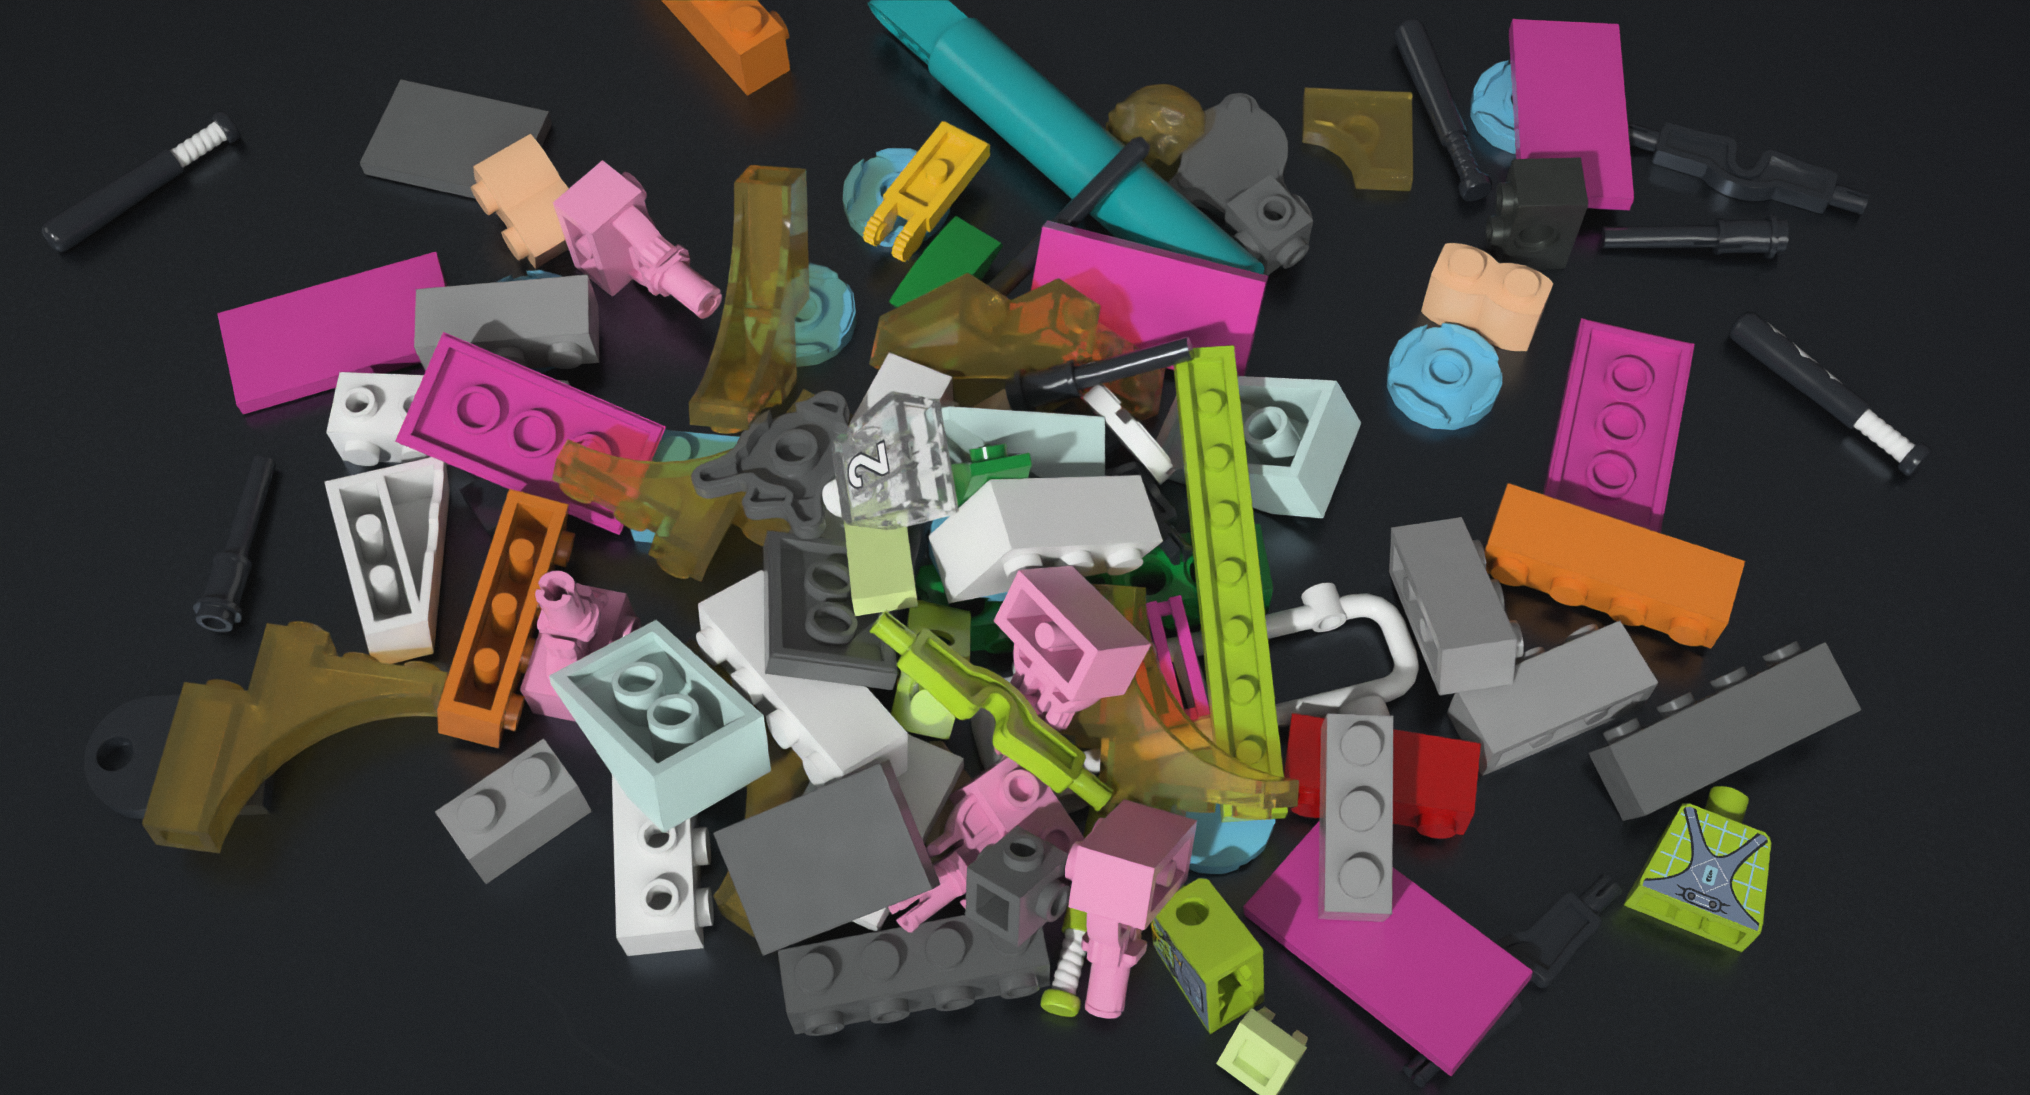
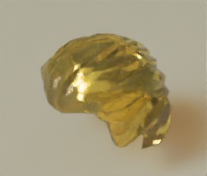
[1105,84,1207,167]

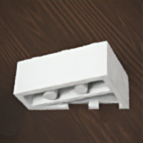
[324,457,450,669]
[928,475,1163,603]

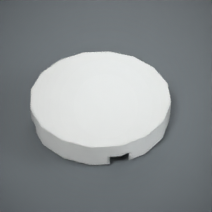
[1083,384,1176,485]

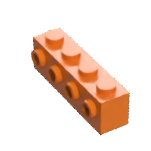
[661,0,790,96]
[1484,483,1745,649]
[437,489,575,748]

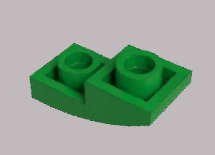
[889,216,1003,334]
[941,443,1032,512]

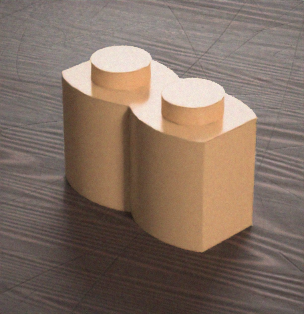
[471,134,569,269]
[1421,243,1554,351]

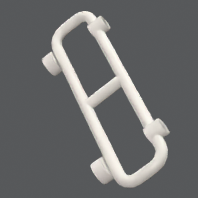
[971,583,1419,813]

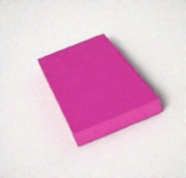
[1509,19,1634,210]
[1024,220,1269,376]
[217,252,447,414]
[1543,318,1694,533]
[395,332,666,535]
[1243,821,1533,1076]

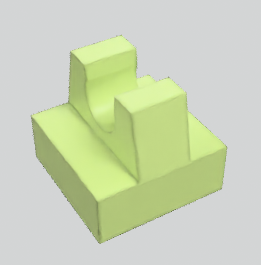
[1216,1006,1308,1095]

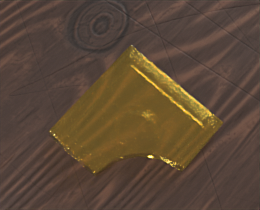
[1302,88,1413,191]

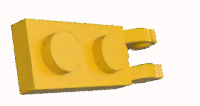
[863,121,990,262]

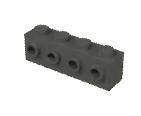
[1588,640,1861,821]
[778,915,1050,1036]

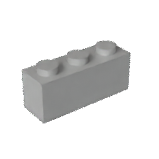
[414,275,599,371]
[1389,517,1524,695]
[1447,621,1658,776]
[1318,713,1393,922]

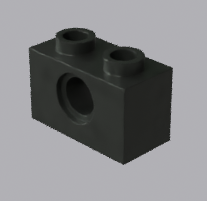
[1486,158,1588,270]

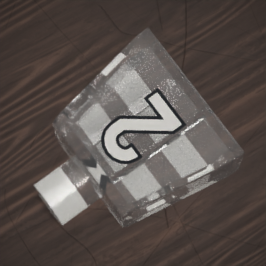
[822,391,959,530]

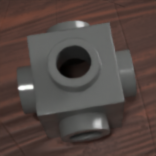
[1224,173,1313,275]
[965,825,1071,948]

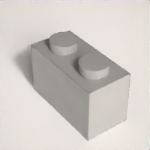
[435,738,592,884]

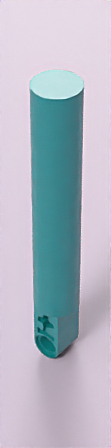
[868,0,1264,274]

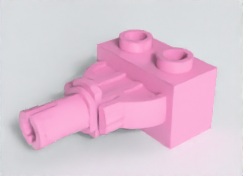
[553,160,722,319]
[994,566,1151,758]
[520,571,641,722]
[888,756,1085,933]
[1065,799,1197,1018]

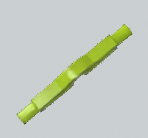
[869,609,1114,811]

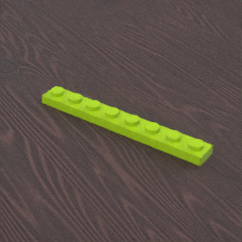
[1173,345,1288,823]

